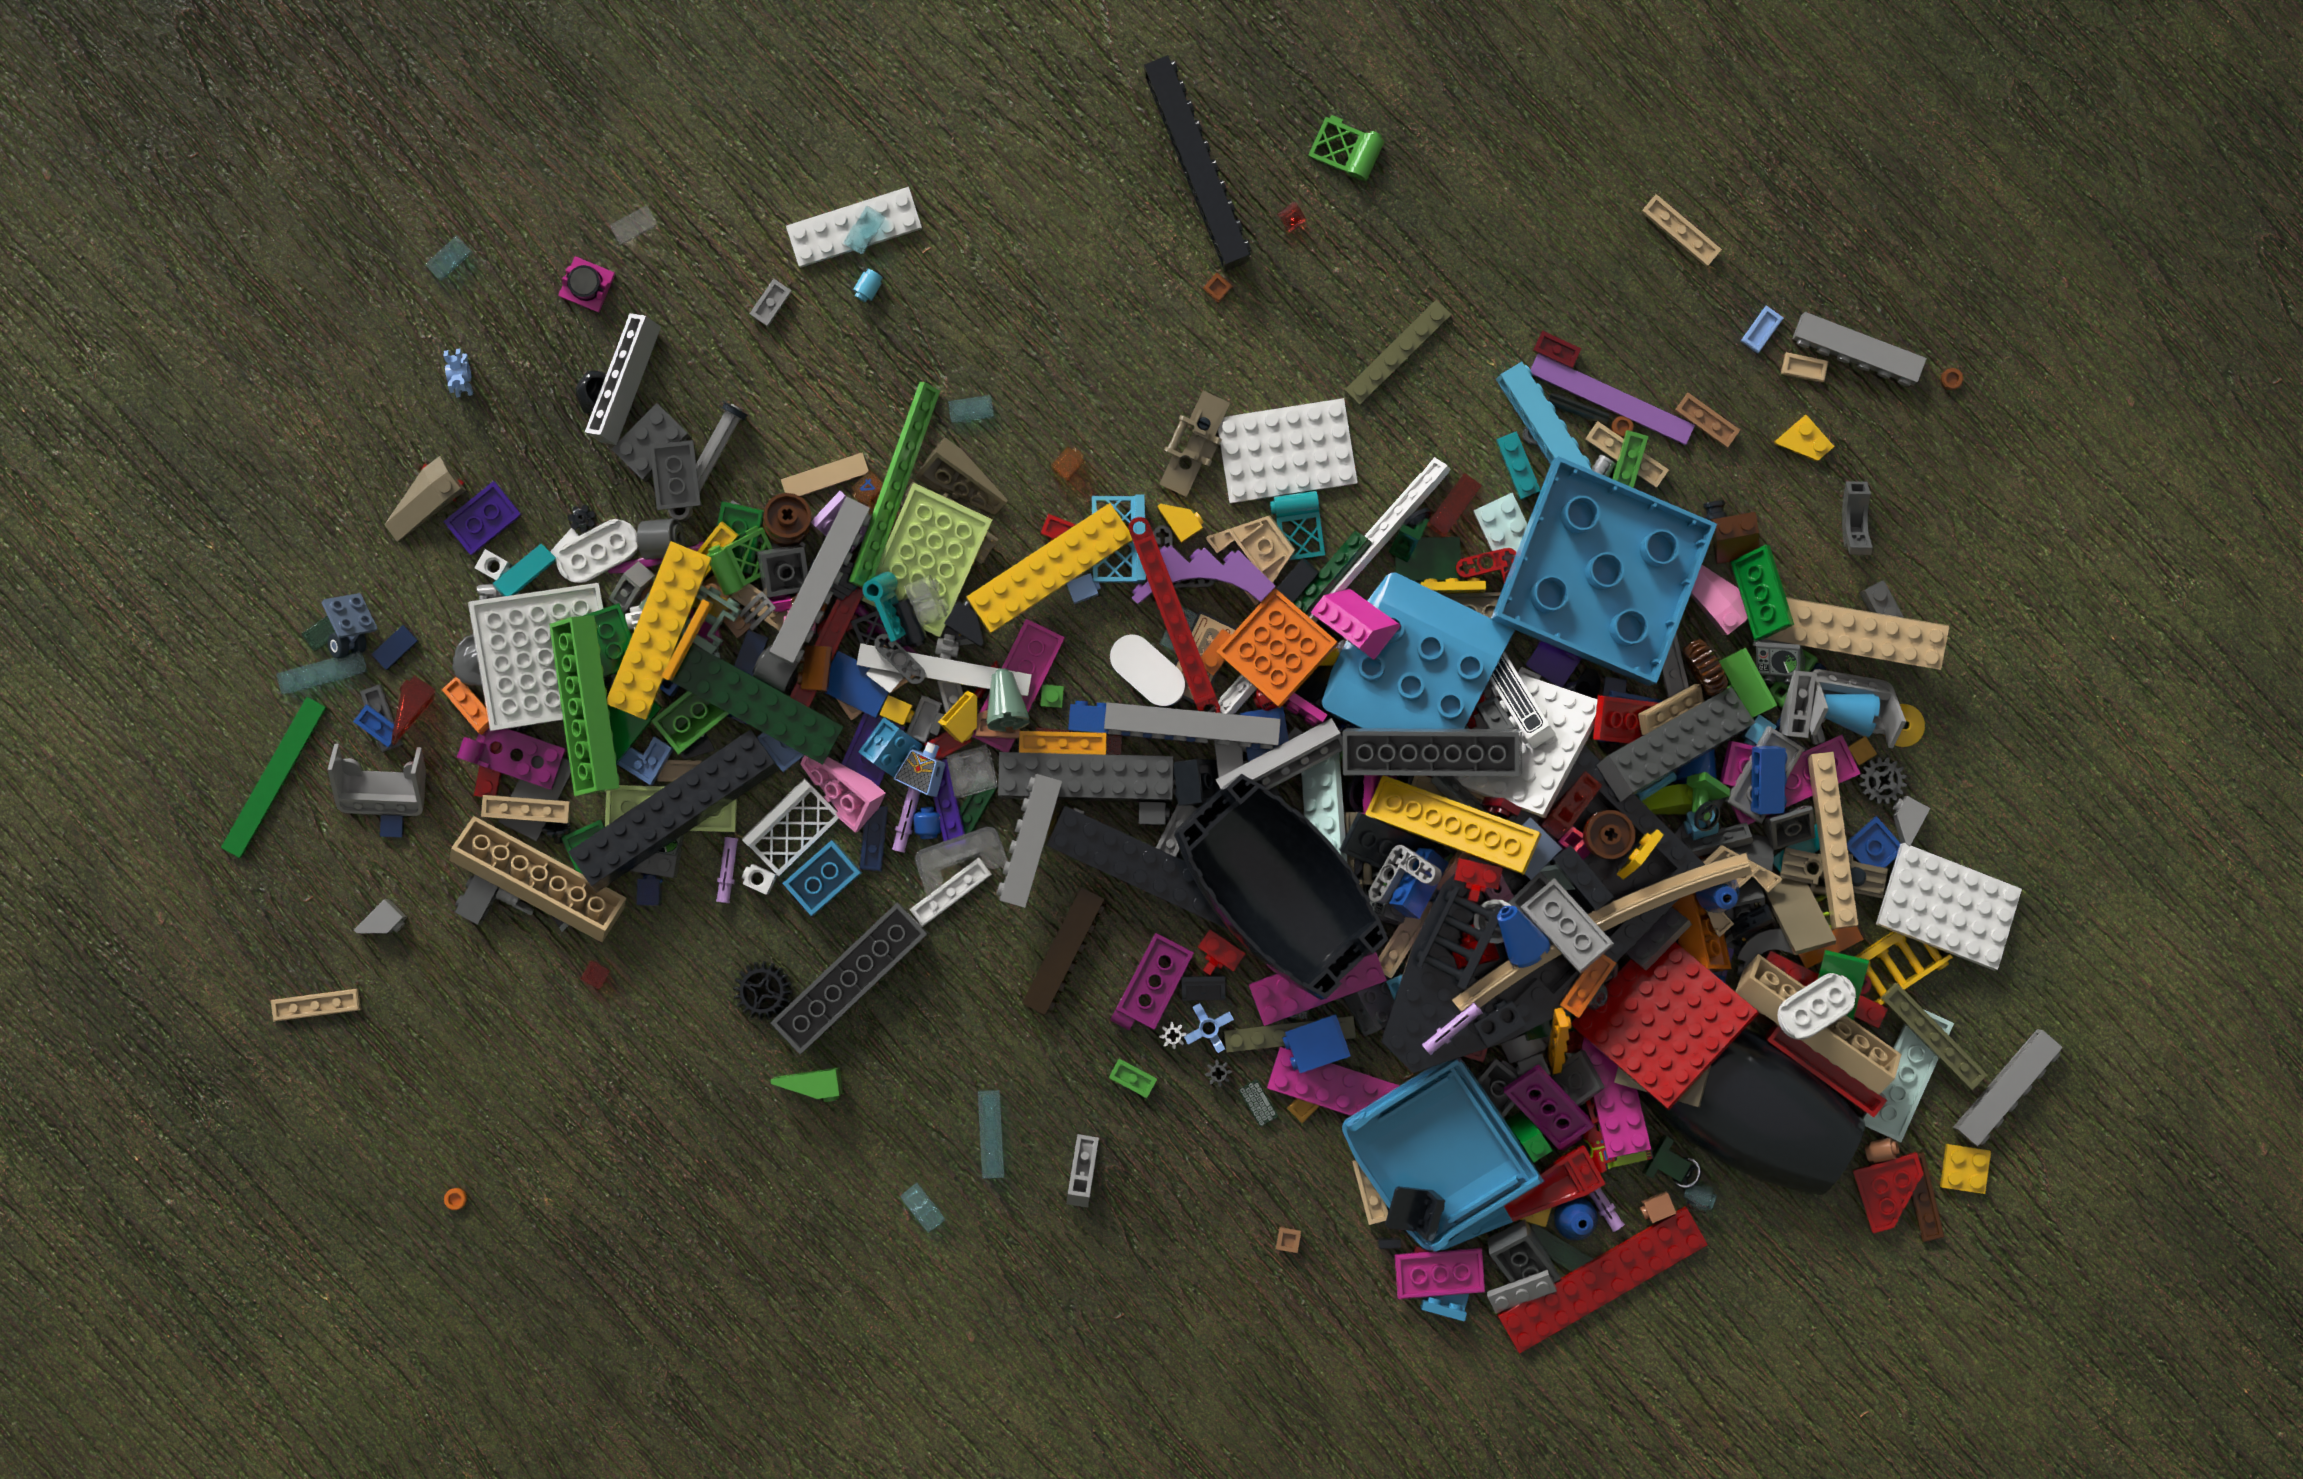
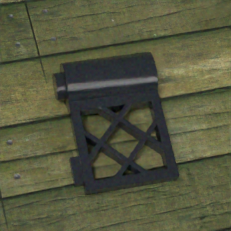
[851,597,927,650]

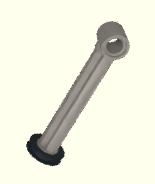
[668,401,750,521]

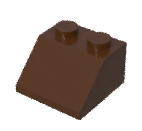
[1711,512,1759,564]
[797,645,833,693]

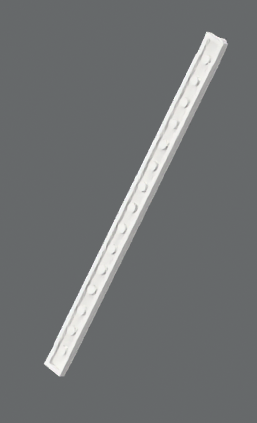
[1208,457,1451,714]

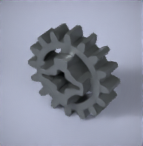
[1858,757,1907,804]

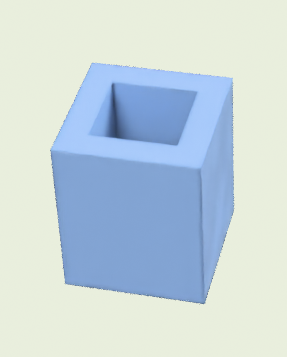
[1067,573,1101,604]

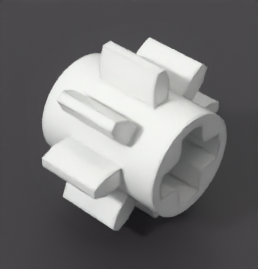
[625,606,642,630]
[1159,1022,1186,1049]

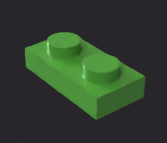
[1109,1058,1157,1098]

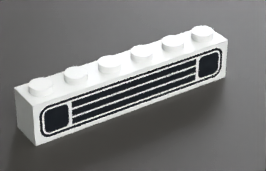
[1489,651,1556,749]

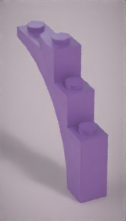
[1132,545,1276,605]

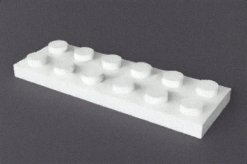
[786,187,922,268]

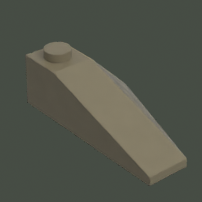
[915,437,1008,515]

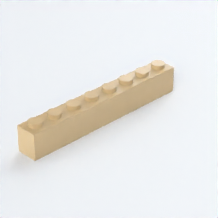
[1807,752,1858,929]

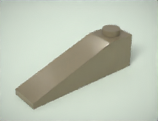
[384,456,467,542]

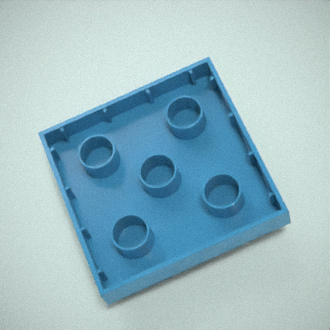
[1491,456,1717,686]

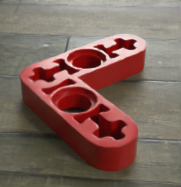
[1456,548,1516,584]

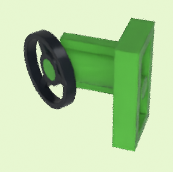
[1687,772,1730,831]

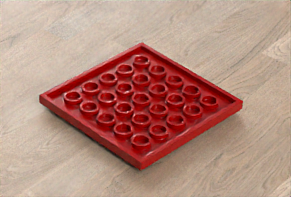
[1571,942,1759,1110]

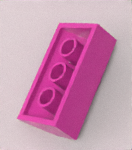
[1311,589,1401,660]

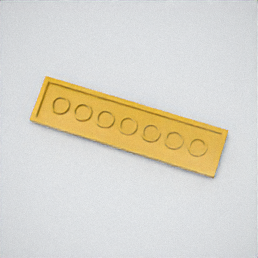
[966,503,1133,634]
[607,541,712,720]
[1366,775,1542,875]

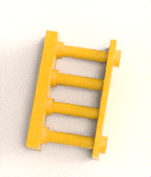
[1854,931,1953,1006]

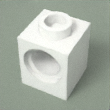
[475,549,512,580]
[742,864,778,895]

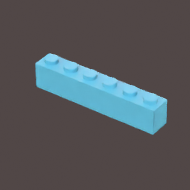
[1496,361,1592,470]

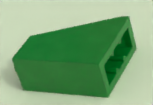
[1505,1111,1552,1162]

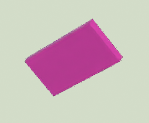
[1395,1248,1485,1299]

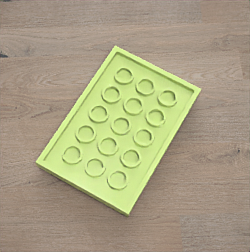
[862,483,993,637]

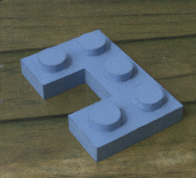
[617,737,674,785]

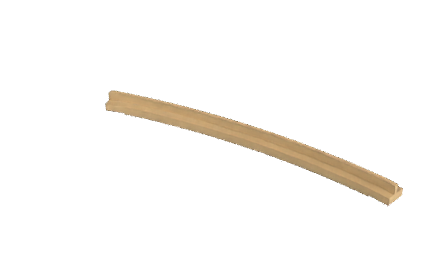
[1452,853,1752,1018]

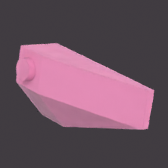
[1690,565,1748,635]
[801,755,886,833]

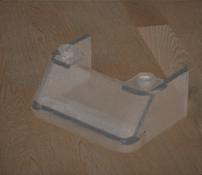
[915,827,1008,915]

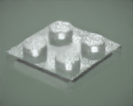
[946,745,998,799]

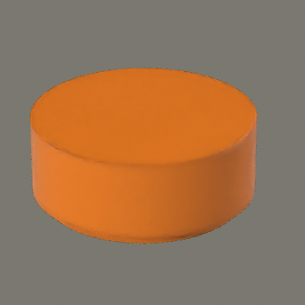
[444,1188,467,1210]

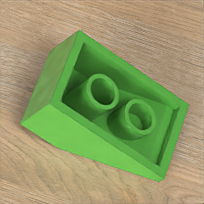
[770,1067,843,1102]

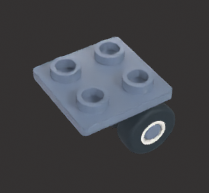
[322,593,377,658]

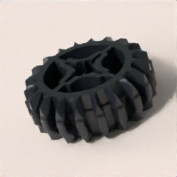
[733,961,792,1020]

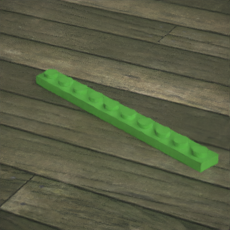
[848,382,940,589]

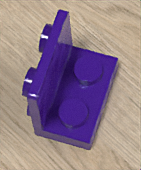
[1526,641,1583,688]

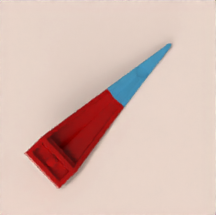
[1441,1145,1605,1250]

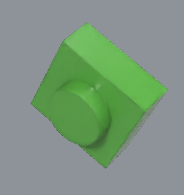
[1040,685,1064,708]

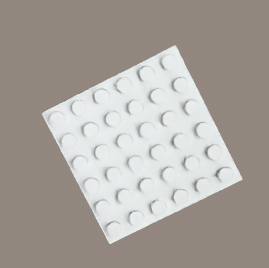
[468,583,615,731]
[1434,673,1597,818]

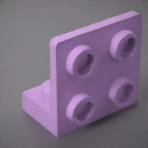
[811,491,870,553]

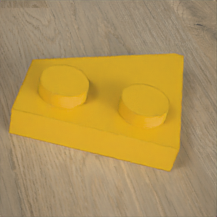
[1773,415,1835,462]

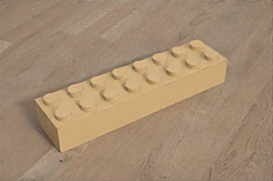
[1766,597,1949,670]
[449,816,626,942]
[1736,954,1902,1095]

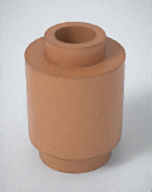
[1865,1137,1899,1163]

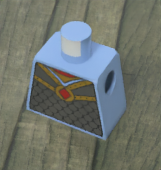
[894,742,945,797]

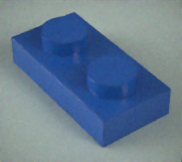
[353,704,403,748]

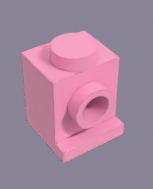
[1484,874,1514,902]

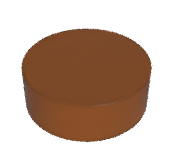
[1940,368,1963,390]
[1611,416,1634,438]

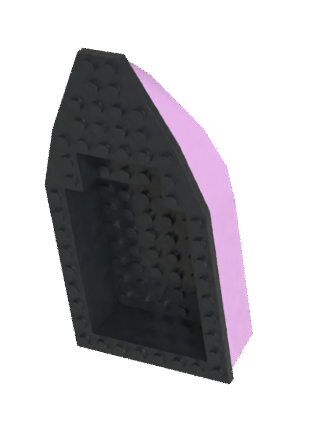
[1381,745,1705,1073]

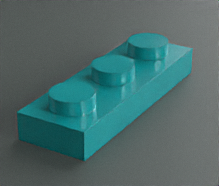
[1496,431,1541,500]

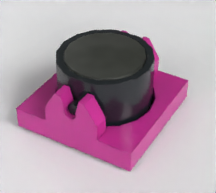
[558,256,615,313]

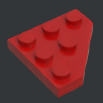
[1853,1152,1923,1233]

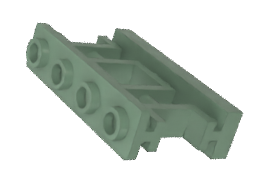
[639,582,742,655]

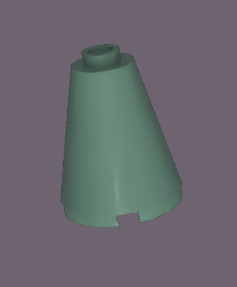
[986,668,1030,731]

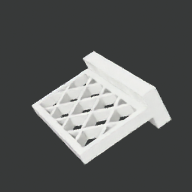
[742,778,839,876]

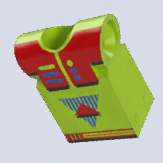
[1582,1119,1654,1174]

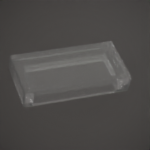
[609,205,658,245]

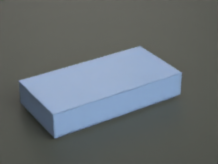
[1740,306,1783,354]

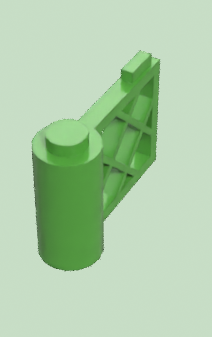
[1308,115,1384,181]
[706,526,773,595]

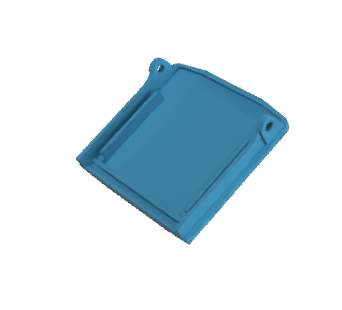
[1322,573,1515,729]
[1342,1057,1543,1252]

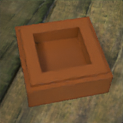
[1203,272,1233,303]

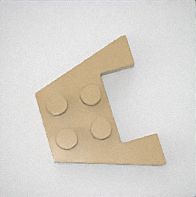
[1206,515,1295,605]
[1703,845,1782,937]

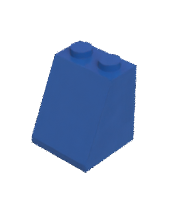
[1282,1014,1351,1073]

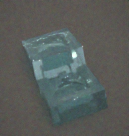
[843,206,886,255]
[900,1183,946,1233]

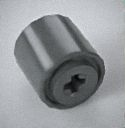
[637,518,685,560]
[753,646,801,694]

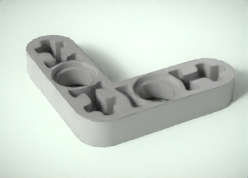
[1369,845,1442,904]

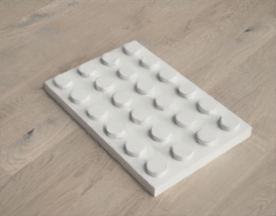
[1218,398,1357,504]
[1876,843,2022,971]

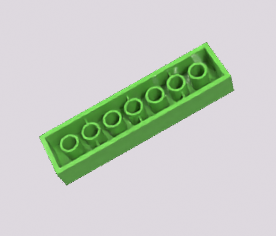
[549,615,620,796]

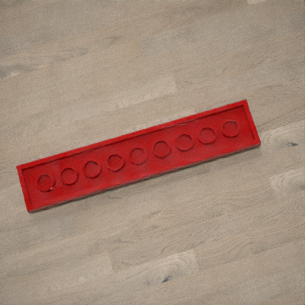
[1497,1206,1708,1354]

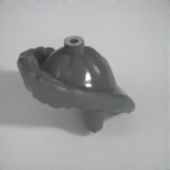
[452,634,482,686]

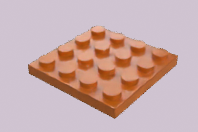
[1216,588,1339,708]

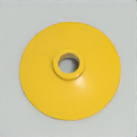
[1883,704,1925,747]

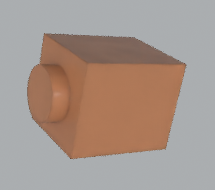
[1640,1191,1676,1223]

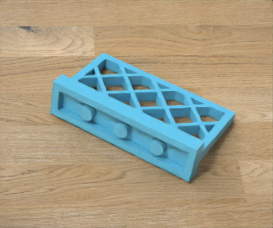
[1091,495,1146,584]

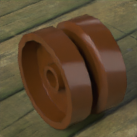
[763,493,811,547]
[1583,810,1635,859]

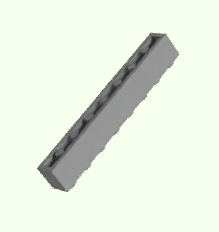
[769,496,872,666]
[1104,702,1281,749]

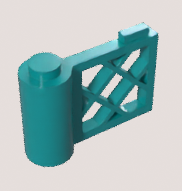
[1270,491,1325,560]
[862,571,906,642]

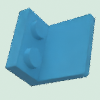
[859,717,923,777]
[1420,1294,1469,1322]

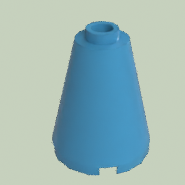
[1824,694,1880,737]

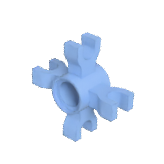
[444,349,473,398]
[1184,1003,1234,1053]

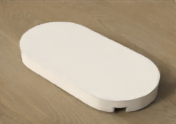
[557,519,638,583]
[1110,635,1185,706]
[1778,973,1856,1040]

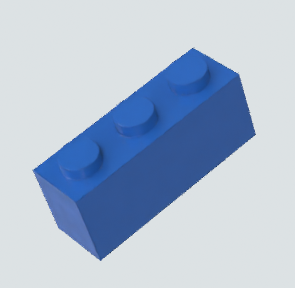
[1751,746,1788,814]
[1389,848,1449,919]

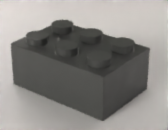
[611,403,691,482]

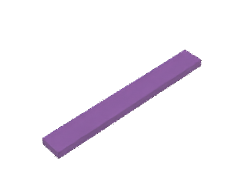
[1530,353,1695,445]

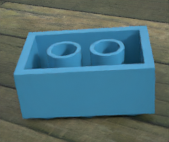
[783,840,862,916]

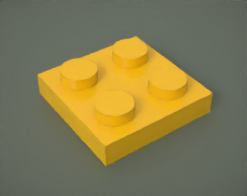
[1940,1144,1991,1194]

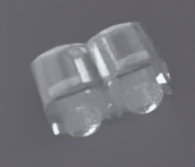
[905,575,949,626]

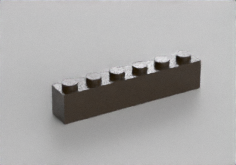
[1022,887,1107,1015]

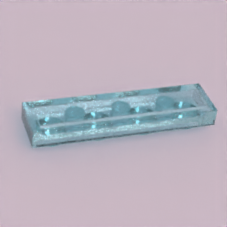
[276,651,367,695]
[978,1090,1004,1179]

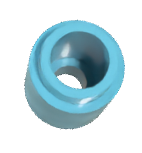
[853,269,883,302]

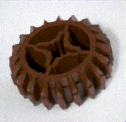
[1683,639,1728,696]

